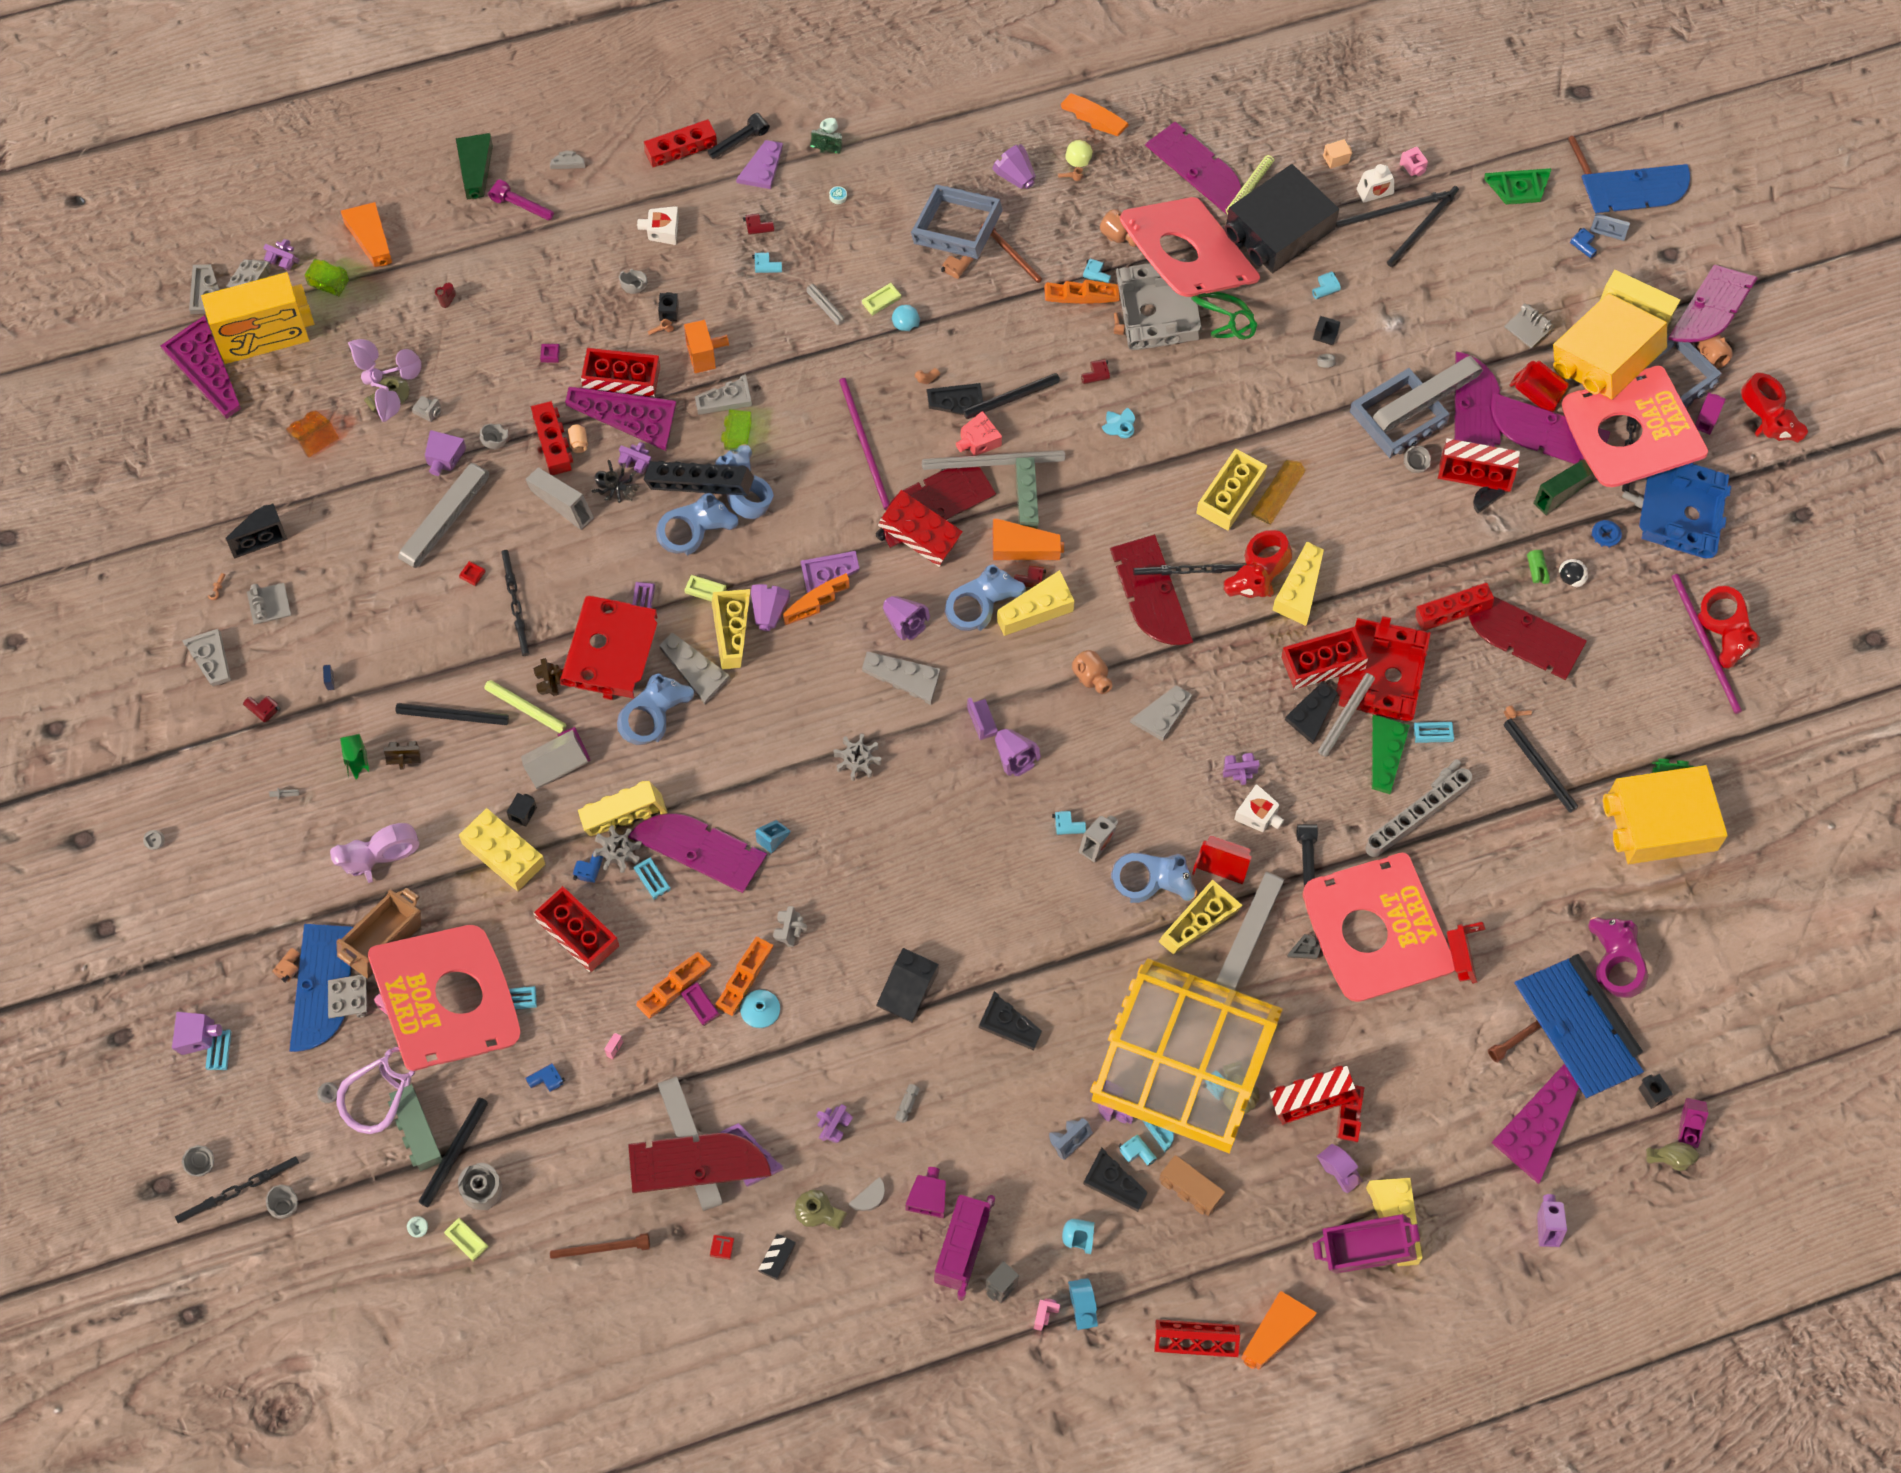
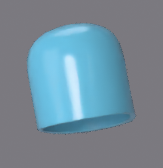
[1062,1218,1095,1254]

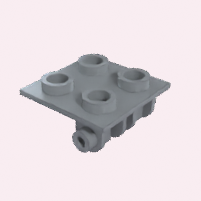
[226,259,271,288]
[1504,303,1555,348]
[247,583,291,625]
[328,975,367,1019]

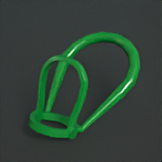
[1191,291,1257,340]

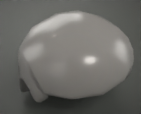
[619,269,648,294]
[480,423,509,450]
[1404,446,1431,473]
[182,1145,215,1177]
[266,1184,298,1219]

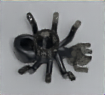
[592,460,640,503]

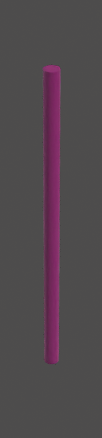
[839,378,890,510]
[1671,574,1742,714]

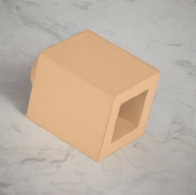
[1323,139,1352,169]

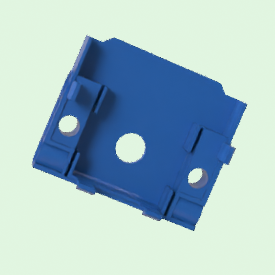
[1639,462,1731,559]

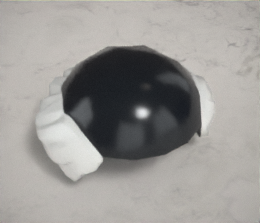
[1559,559,1588,588]

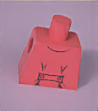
[956,411,1002,456]

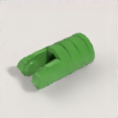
[1527,550,1550,584]

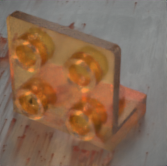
[286,410,339,458]

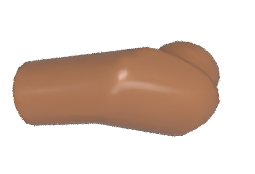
[915,368,940,384]

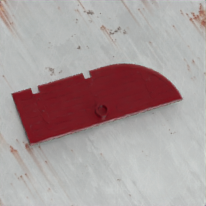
[884,455,996,548]
[1110,534,1193,645]
[1468,586,1587,680]
[628,1133,772,1194]

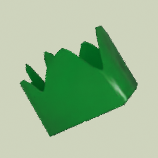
[340,734,369,779]

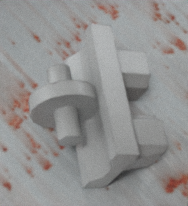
[773,906,808,947]

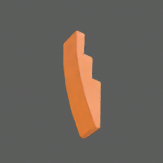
[1061,93,1129,136]
[1044,280,1119,304]
[783,573,849,625]
[715,936,773,1016]
[636,952,711,1019]

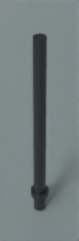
[1387,186,1459,267]
[1336,191,1447,228]

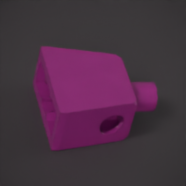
[905,1167,946,1219]

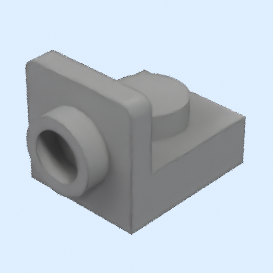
[412,396,441,422]

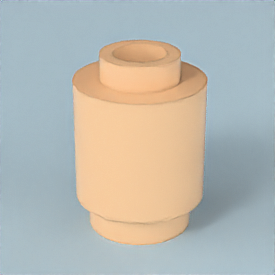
[567,424,588,453]

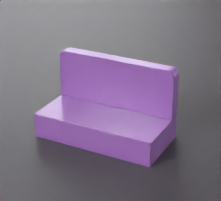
[967,698,998,740]

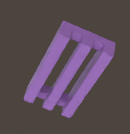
[632,582,655,608]

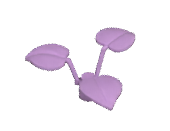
[348,339,421,422]

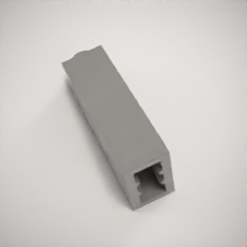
[525,467,594,530]

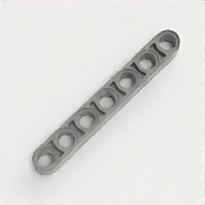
[1373,356,1483,432]
[398,463,489,568]
[1365,768,1472,857]
[1216,871,1285,991]
[658,1076,723,1211]

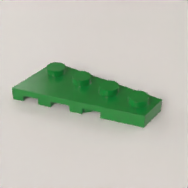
[1371,715,1410,794]

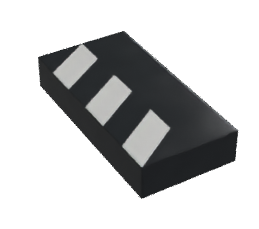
[758,1233,796,1280]

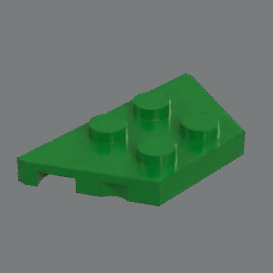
[1484,168,1551,205]

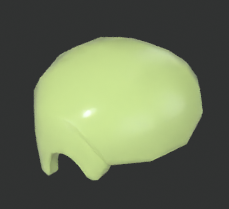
[1065,140,1093,167]

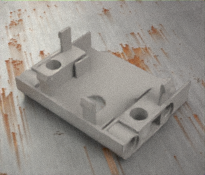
[1116,259,1201,350]

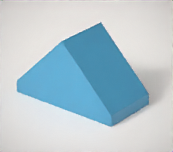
[755,820,791,854]

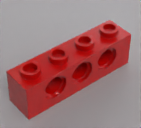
[644,119,717,168]
[530,401,574,476]
[1415,582,1494,631]

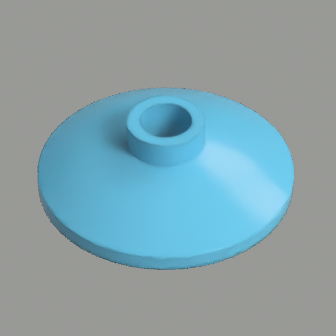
[740,990,780,1028]

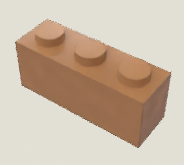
[1159,1155,1225,1216]

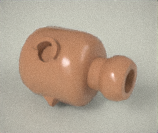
[1100,209,1137,247]
[1697,334,1733,369]
[1072,650,1113,694]

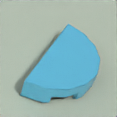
[1142,1120,1174,1152]

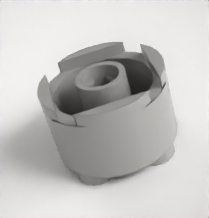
[458,1163,502,1210]

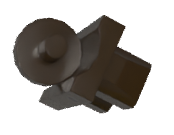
[533,658,563,696]
[384,741,421,770]

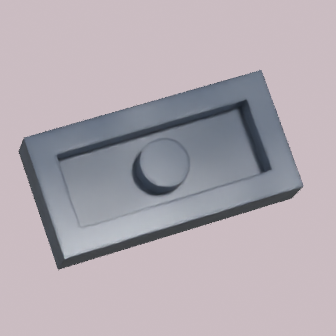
[1590,213,1630,241]
[1049,1118,1093,1160]

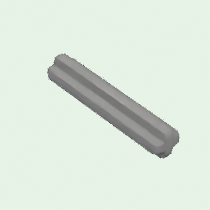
[806,284,844,325]

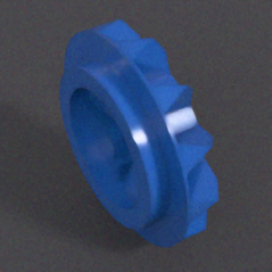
[1591,520,1622,548]

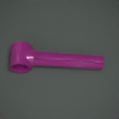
[488,179,554,221]

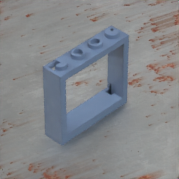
[911,184,1003,259]
[1636,335,1722,408]
[1350,368,1450,458]

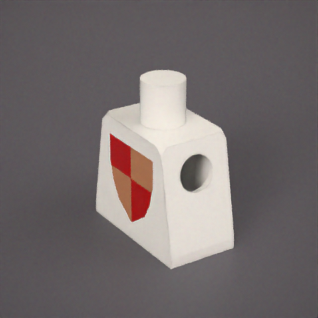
[1357,164,1394,203]
[637,207,679,245]
[1234,785,1284,832]

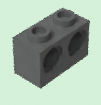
[986,1261,1019,1303]

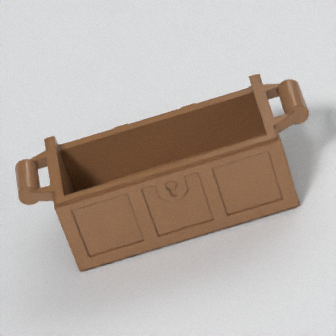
[336,888,421,979]

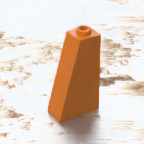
[341,202,392,267]
[993,519,1064,560]
[1241,1291,1317,1369]

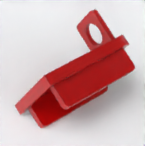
[1509,361,1569,412]
[1192,836,1252,884]
[1447,922,1486,984]

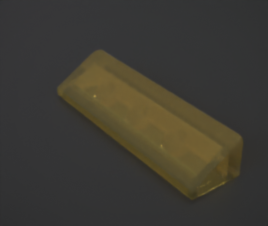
[1251,460,1305,525]

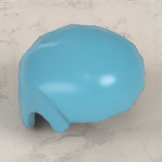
[891,305,920,331]

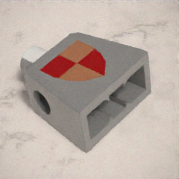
[1079,815,1118,863]

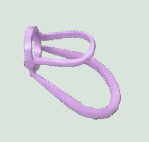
[336,1047,416,1134]

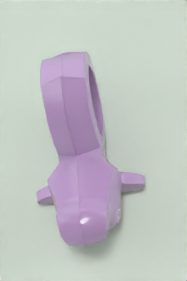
[330,823,419,883]

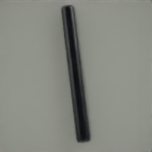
[963,373,1060,419]
[395,703,509,725]
[1503,718,1578,813]
[1569,954,1643,1058]
[419,1097,488,1208]

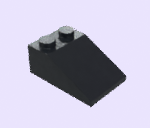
[226,503,288,559]
[876,948,939,1023]

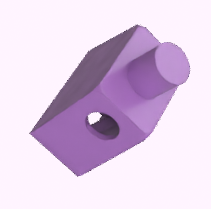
[425,430,466,476]
[172,1012,222,1055]
[1537,1194,1567,1247]

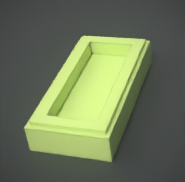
[862,283,901,316]
[685,575,727,602]
[444,1218,488,1262]

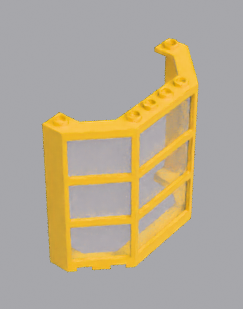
[1090,958,1283,1154]

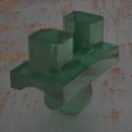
[810,128,843,154]

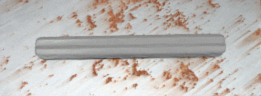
[1318,673,1375,757]

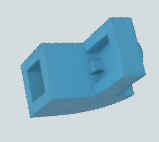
[1068,1278,1098,1330]

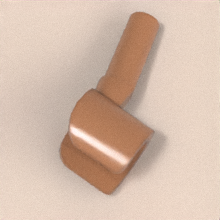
[1058,167,1083,181]
[1114,313,1125,335]
[648,319,674,335]
[1504,706,1532,719]

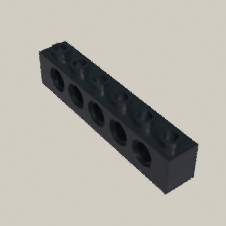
[643,461,754,496]

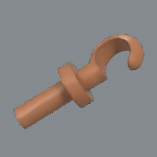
[208,573,225,600]

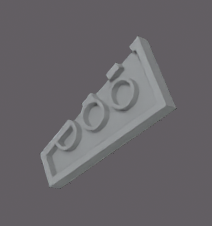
[660,633,730,704]
[862,652,940,705]

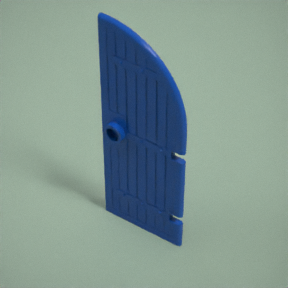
[1581,164,1690,213]
[289,924,353,1052]

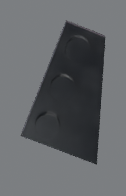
[926,383,985,417]
[1285,681,1338,744]
[979,991,1042,1051]
[1083,1147,1148,1212]

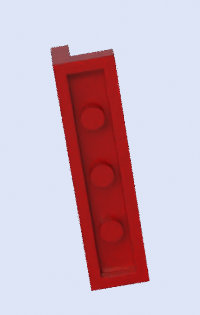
[1154,1319,1240,1358]

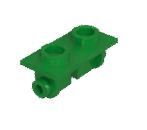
[1652,758,1694,773]

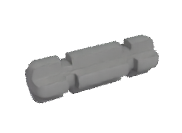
[895,1084,919,1123]

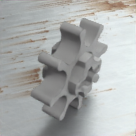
[834,734,881,781]
[593,825,642,873]

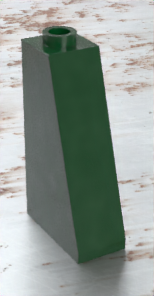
[456,133,493,200]
[1533,459,1595,516]

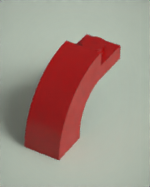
[1336,1085,1365,1143]

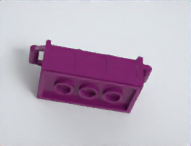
[934,1194,995,1301]
[1312,1214,1420,1274]

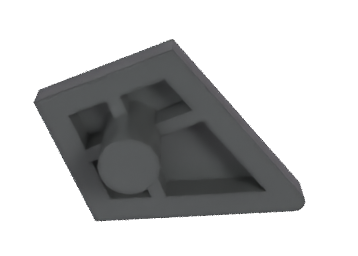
[1287,934,1321,959]

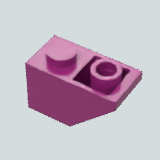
[1694,392,1726,435]
[1678,1098,1708,1148]

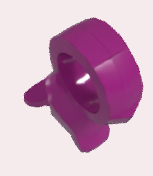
[1588,917,1649,998]

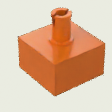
[684,320,729,373]

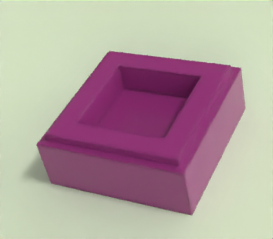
[540,344,560,363]

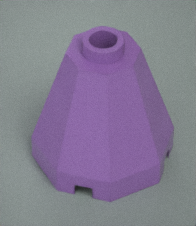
[992,144,1036,189]
[751,584,790,631]
[883,596,930,640]
[995,729,1041,776]

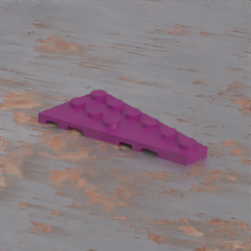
[160,315,241,419]
[565,387,677,451]
[1492,1064,1579,1184]

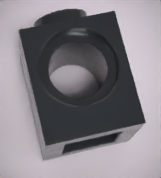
[658,292,679,321]
[507,793,537,827]
[1638,1074,1673,1109]

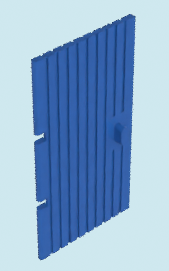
[1514,958,1644,1099]

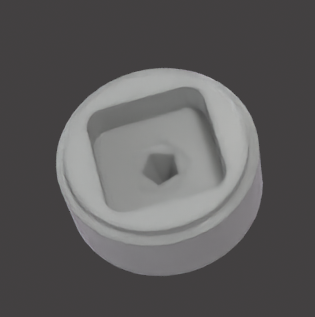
[1317,354,1336,368]
[143,830,165,850]
[317,1082,338,1103]

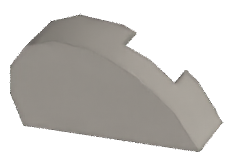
[550,151,585,169]
[849,1177,885,1211]

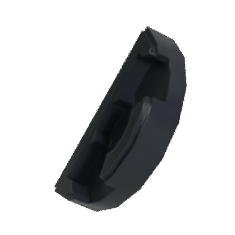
[1473,486,1506,514]

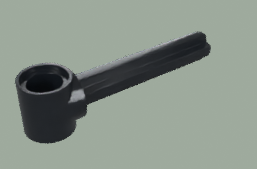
[707,112,770,159]
[1296,824,1318,887]

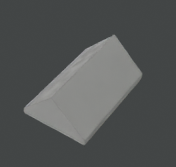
[521,730,589,789]

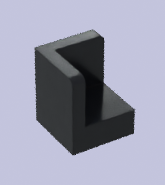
[1313,316,1341,345]

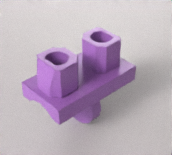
[263,239,300,271]
[618,442,651,474]
[1222,753,1260,785]
[816,1104,853,1143]

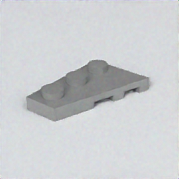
[189,264,219,314]
[695,374,752,415]
[182,629,231,687]
[1130,686,1192,741]

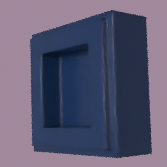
[323,665,335,690]

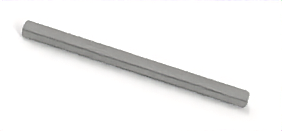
[921,450,1065,470]

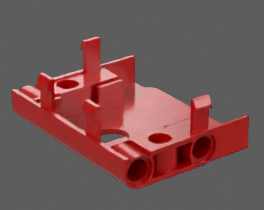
[560,596,658,700]
[1336,616,1431,721]

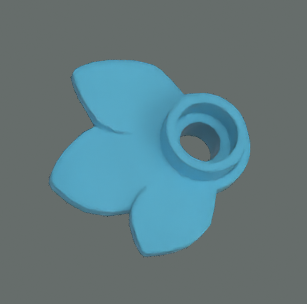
[1102,408,1135,439]

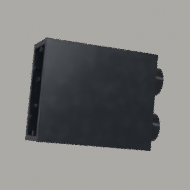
[1225,164,1339,274]

